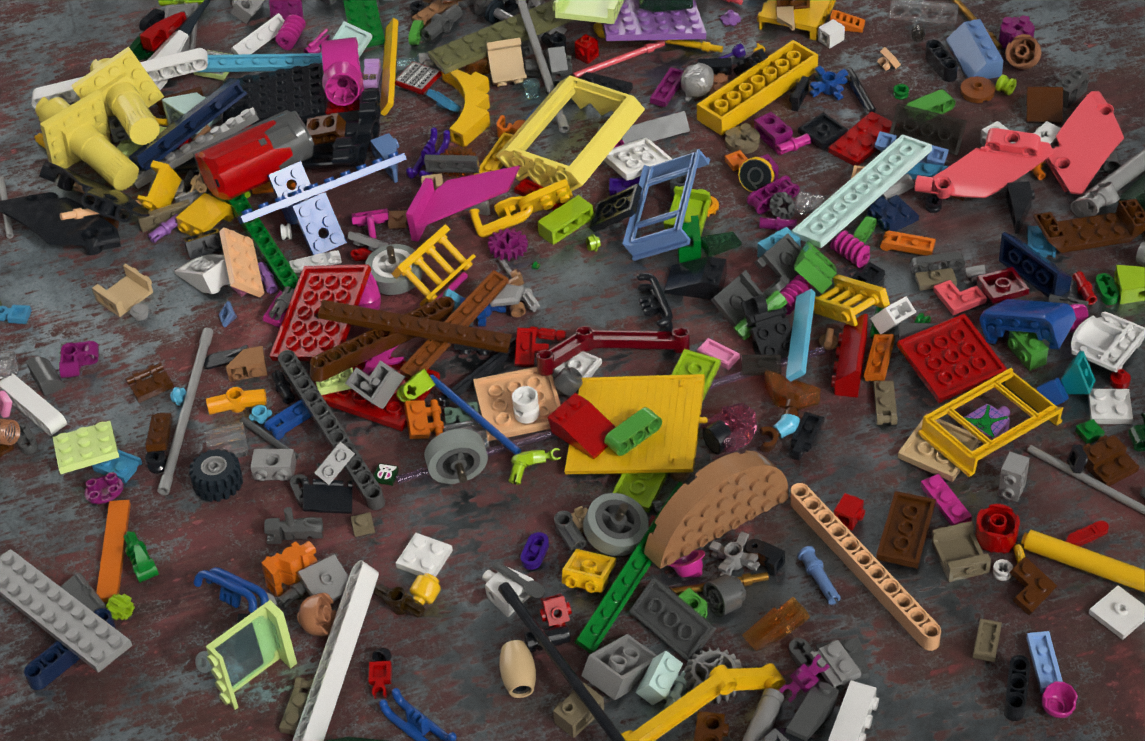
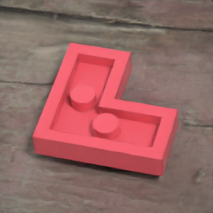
[933,280,987,315]

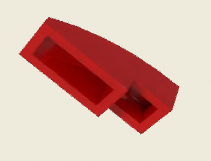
[140,12,187,52]

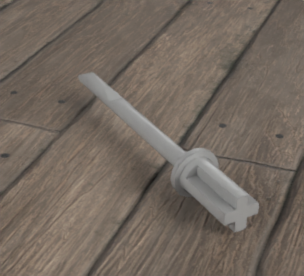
[497,257,540,312]

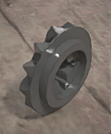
[770,192,797,219]

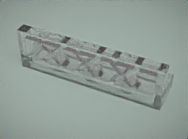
[889,0,959,25]

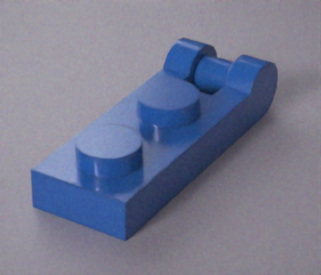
[264,400,311,440]

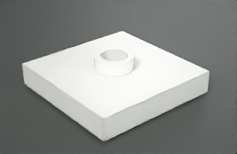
[1089,585,1145,640]

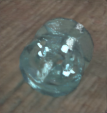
[523,78,541,100]

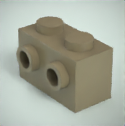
[553,683,604,738]

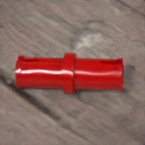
[1072,271,1097,305]

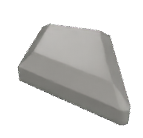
[490,284,525,307]

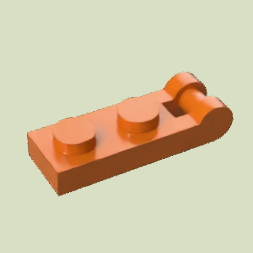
[880,231,936,256]

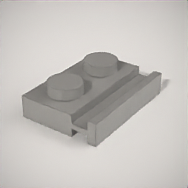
[810,640,861,688]

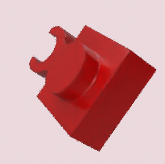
[368,661,392,699]

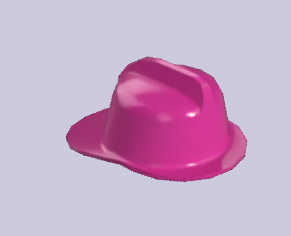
[667,550,705,578]

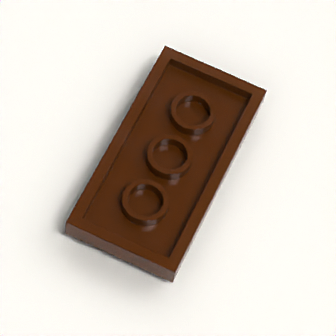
[876,491,936,569]

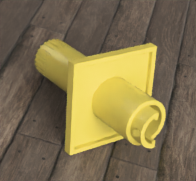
[71,47,164,145]
[35,89,139,191]

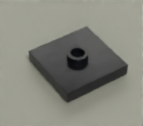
[798,112,848,150]

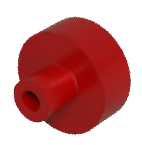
[1109,369,1131,389]

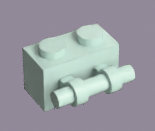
[635,651,688,708]

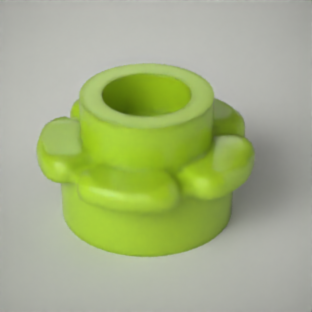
[586,234,601,252]

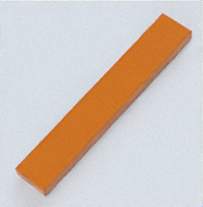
[96,500,131,602]

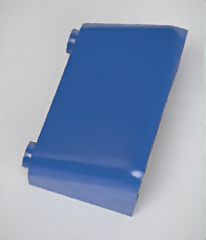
[980,299,1076,349]

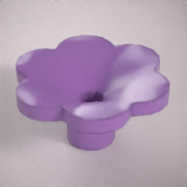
[720,10,741,26]

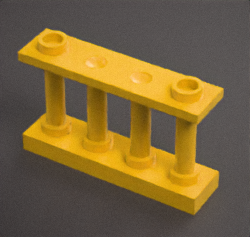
[391,224,476,306]
[813,274,890,326]

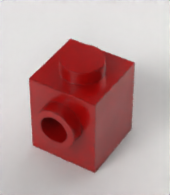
[834,493,866,531]

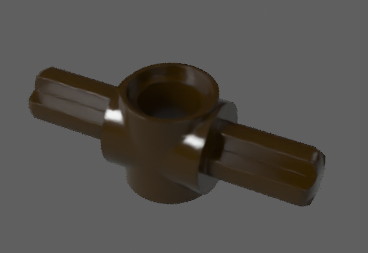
[373,584,425,618]

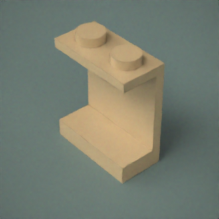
[486,38,527,87]
[92,264,153,317]

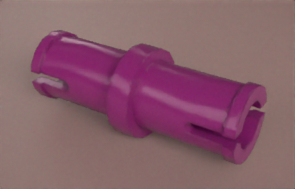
[759,217,797,231]

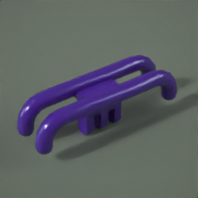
[406,127,450,179]

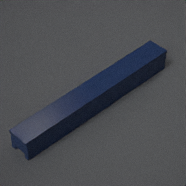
[129,79,247,171]

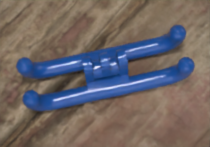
[194,567,269,613]
[379,688,457,741]

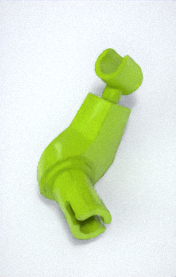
[508,448,561,485]

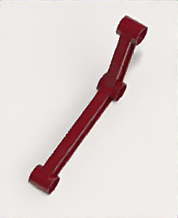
[536,326,690,376]

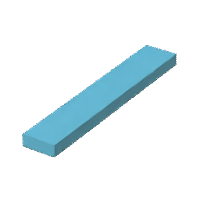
[786,289,815,382]

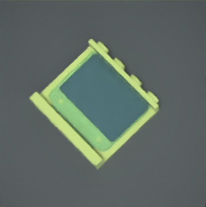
[206,600,297,710]

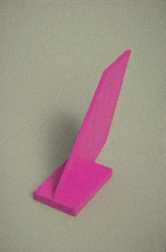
[406,165,520,241]

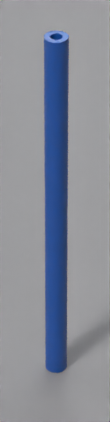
[430,374,521,455]

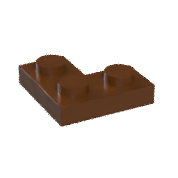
[1009,556,1057,615]

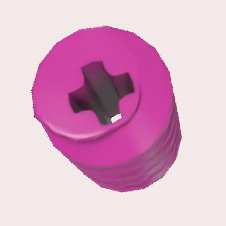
[275,14,306,50]
[830,230,870,268]
[780,275,815,315]

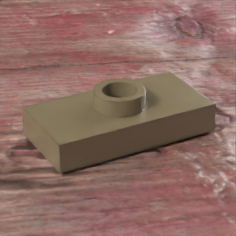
[915,268,957,291]
[973,618,1002,662]

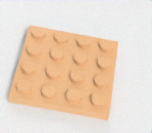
[473,367,561,441]

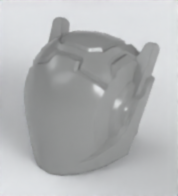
[681,62,714,102]

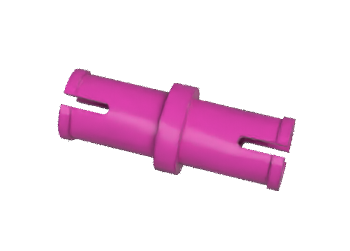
[775,133,811,155]

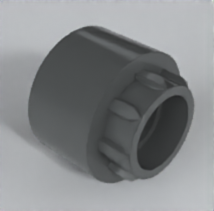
[703,574,746,617]

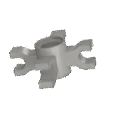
[709,532,760,576]

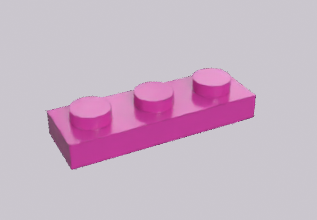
[920,474,972,526]

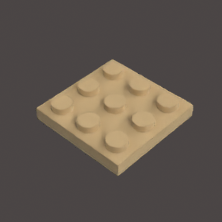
[898,413,981,482]

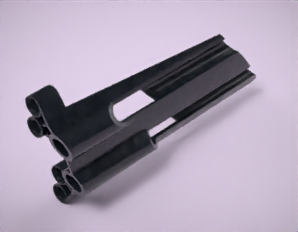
[173,90,381,174]

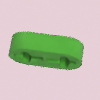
[408,20,424,46]
[854,216,877,243]

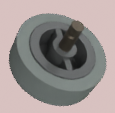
[424,429,488,484]
[583,493,648,556]

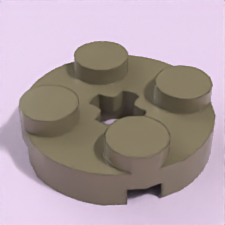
[725,123,760,154]

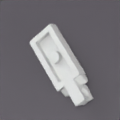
[289,250,342,277]

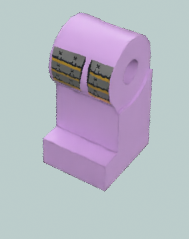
[363,58,382,89]

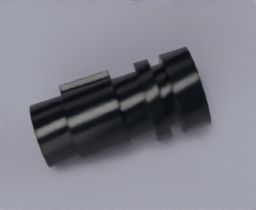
[524,625,570,653]

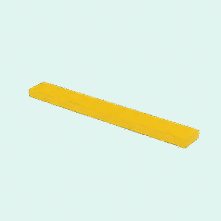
[381,18,398,116]

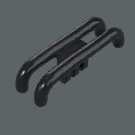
[637,273,673,332]

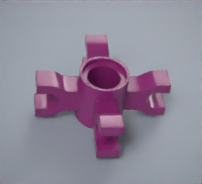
[779,654,830,703]

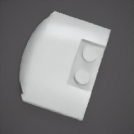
[1071,311,1145,372]

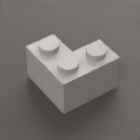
[345,361,405,409]

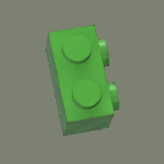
[1008,331,1048,371]

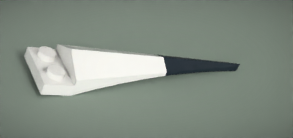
[147,0,211,90]

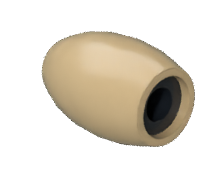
[499,640,536,698]

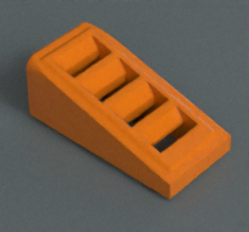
[830,10,865,33]

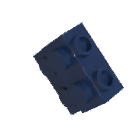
[867,195,919,232]

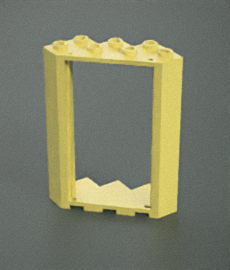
[496,76,645,191]

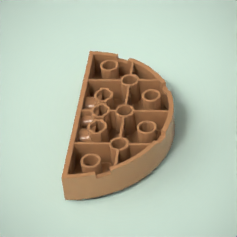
[644,450,789,569]

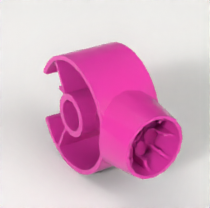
[321,37,364,106]

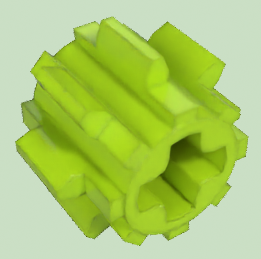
[106,594,135,620]

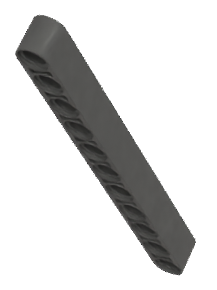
[278,350,385,510]

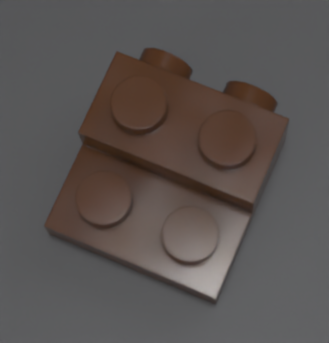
[1082,434,1139,486]

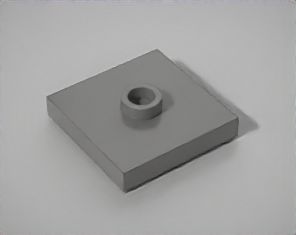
[297,554,349,601]

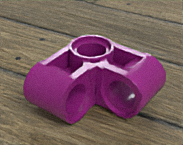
[59,341,99,378]

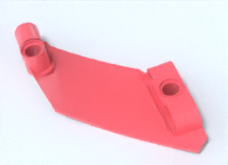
[1046,91,1124,195]
[915,128,1054,199]

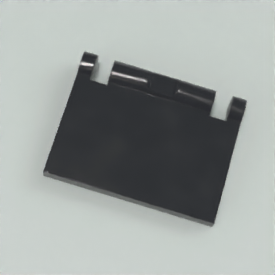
[303,478,353,514]

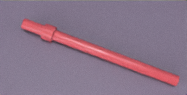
[573,40,665,78]

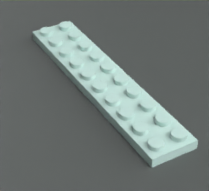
[791,134,932,248]

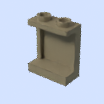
[931,521,991,582]

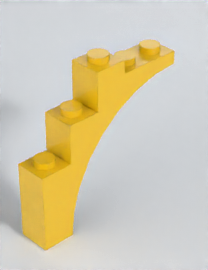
[441,69,491,148]

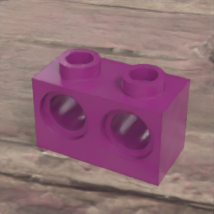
[754,112,793,152]

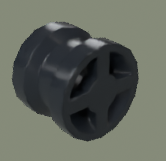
[145,451,167,474]

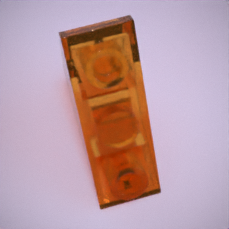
[765,370,821,410]

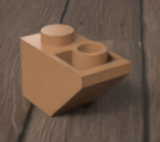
[226,346,268,382]

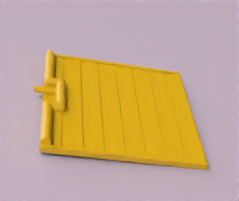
[564,374,708,474]

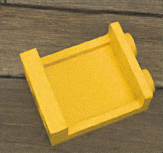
[137,160,182,212]
[176,193,234,236]

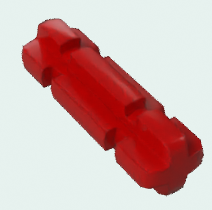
[530,326,566,342]

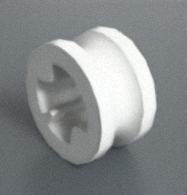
[280,223,292,240]
[993,559,1013,581]

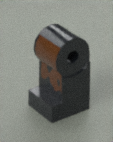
[746,539,785,577]

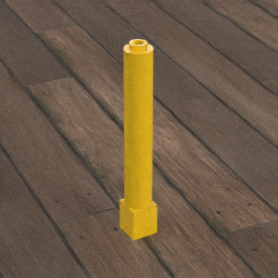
[1021,529,1145,593]

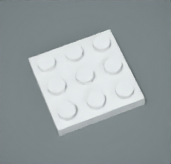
[603,137,672,181]

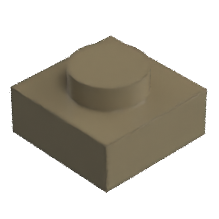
[351,512,375,537]

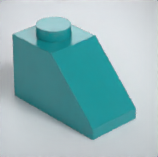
[1061,351,1096,394]

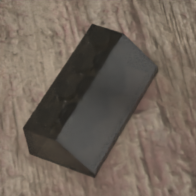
[889,103,967,156]

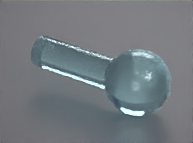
[396,54,420,66]

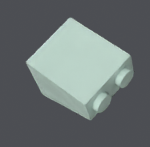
[162,92,221,139]

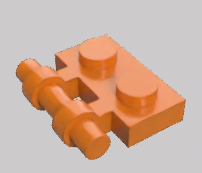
[404,399,444,439]

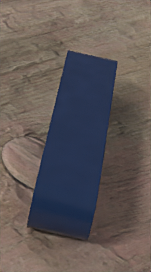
[24,608,116,690]

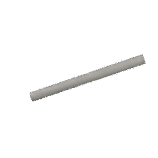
[0,177,14,239]

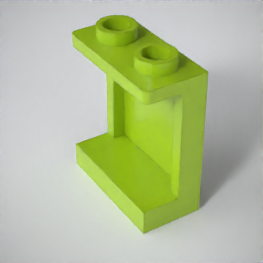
[663,186,711,236]

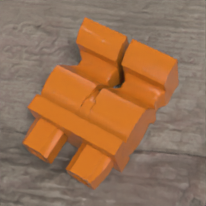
[261,541,318,597]

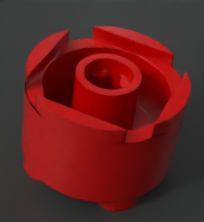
[975,504,1020,554]

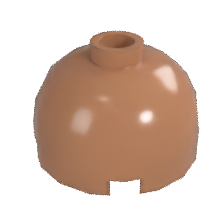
[1005,34,1042,70]
[297,592,336,636]

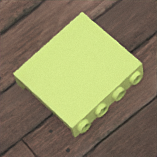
[553,0,624,24]

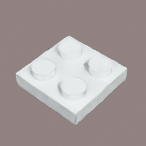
[1088,388,1133,424]
[396,533,453,577]

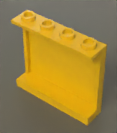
[757,0,836,41]

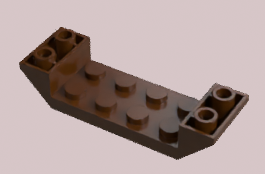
[1033,199,1145,253]

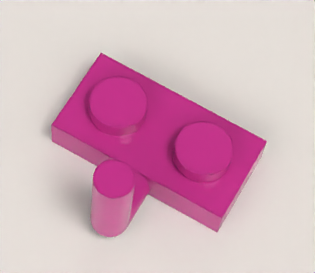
[352,208,389,238]

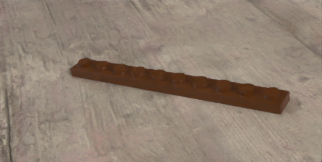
[318,300,512,353]

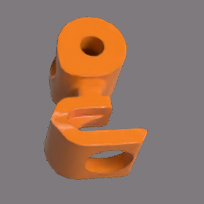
[496,115,525,138]

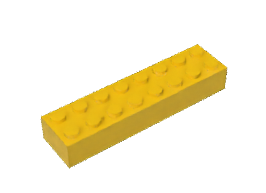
[697,40,818,136]

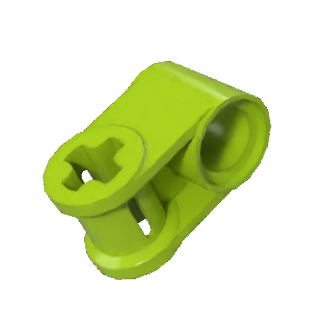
[396,369,435,402]

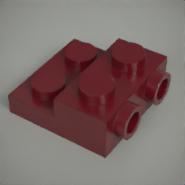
[977,267,1029,304]

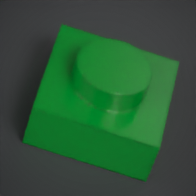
[1075,419,1105,444]

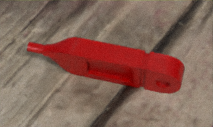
[1065,520,1109,546]

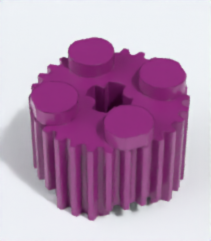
[999,15,1035,49]

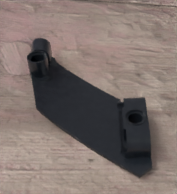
[39,161,150,223]
[0,192,121,255]

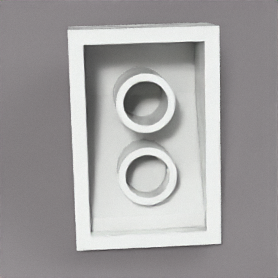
[174,254,230,294]

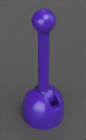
[719,43,746,58]

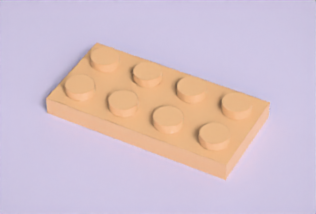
[219,227,264,298]

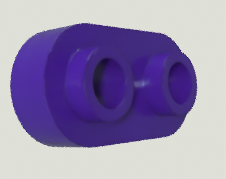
[521,532,549,570]

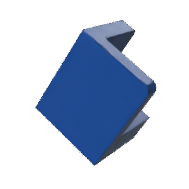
[1036,377,1069,405]

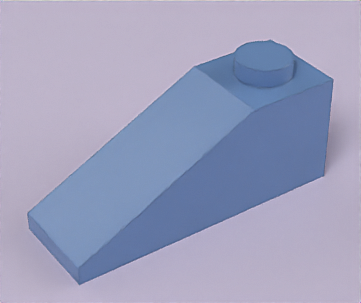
[370,133,399,183]

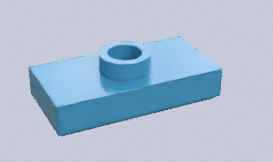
[426,89,461,113]

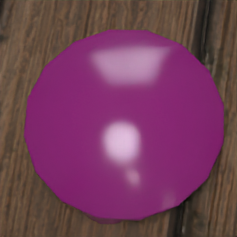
[84,472,124,504]

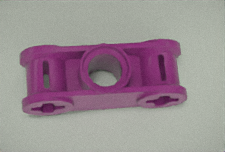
[746,175,800,214]

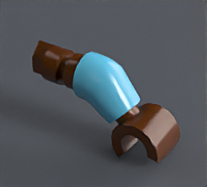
[759,392,801,452]

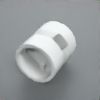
[512,386,540,424]

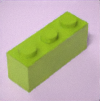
[538,195,593,245]

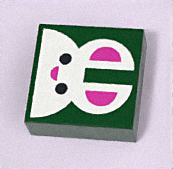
[374,463,399,486]

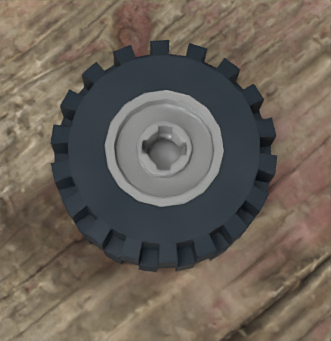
[189,448,243,502]

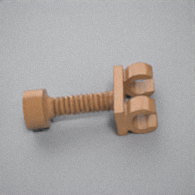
[508,268,526,317]

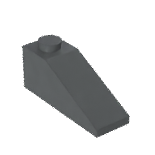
[786,681,839,741]

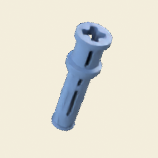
[797,546,841,605]

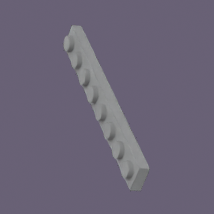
[134,107,259,189]

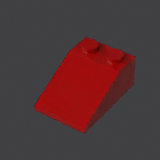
[547,393,616,459]

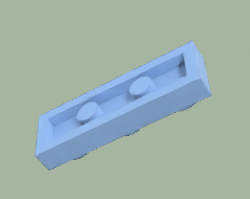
[1026,631,1063,693]

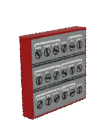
[395,61,441,95]

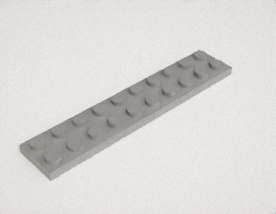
[0,549,133,673]

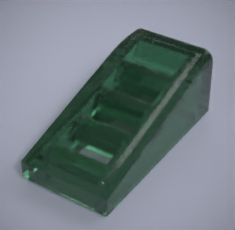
[701,232,742,257]

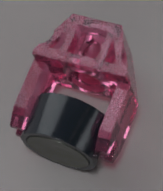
[701,402,758,454]

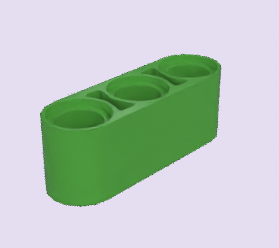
[903,89,956,124]
[605,407,662,456]

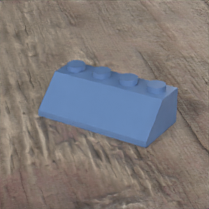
[946,19,1003,79]

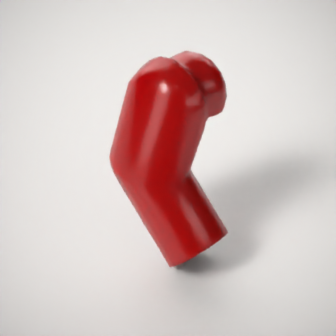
[350,248,372,261]

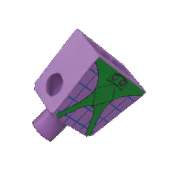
[962,404,1010,445]

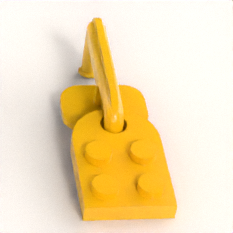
[469,179,574,238]

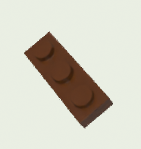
[145,412,173,452]

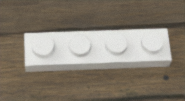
[231,13,285,55]

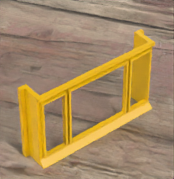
[918,368,1063,477]

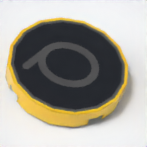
[738,157,775,192]

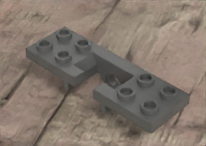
[711,233,802,327]

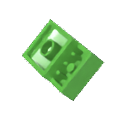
[794,241,837,294]

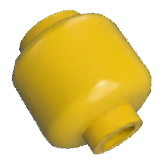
[409,573,441,606]

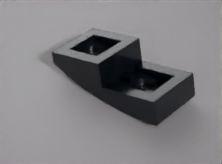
[851,262,885,285]

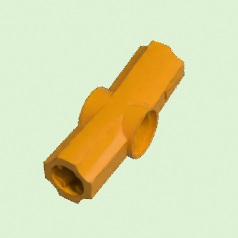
[206,387,267,415]

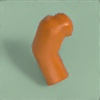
[1031,160,1046,180]

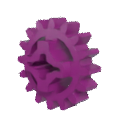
[488,228,528,261]

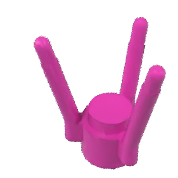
[303,29,330,53]

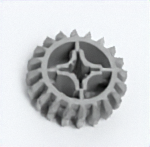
[684,647,743,704]

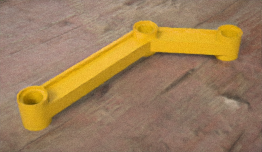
[621,663,786,741]

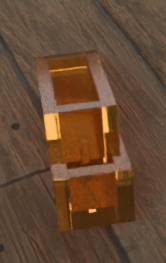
[742,597,810,651]

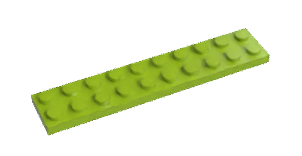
[613,349,721,513]

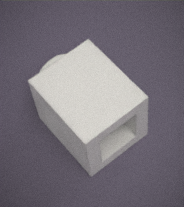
[818,19,845,49]

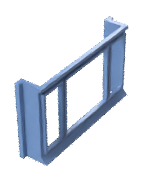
[623,149,710,261]

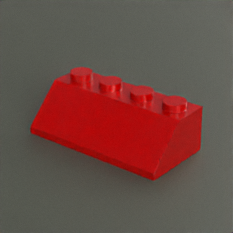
[831,314,868,398]

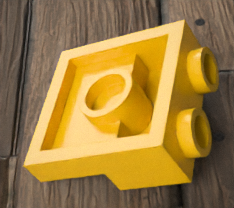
[562,549,616,593]

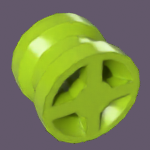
[995,74,1017,95]

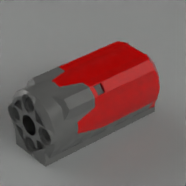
[193,110,314,200]

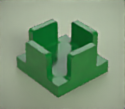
[678,215,701,263]

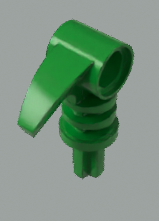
[124,531,159,583]

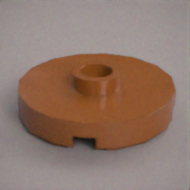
[960,76,995,103]

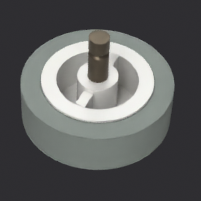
[365,244,422,295]

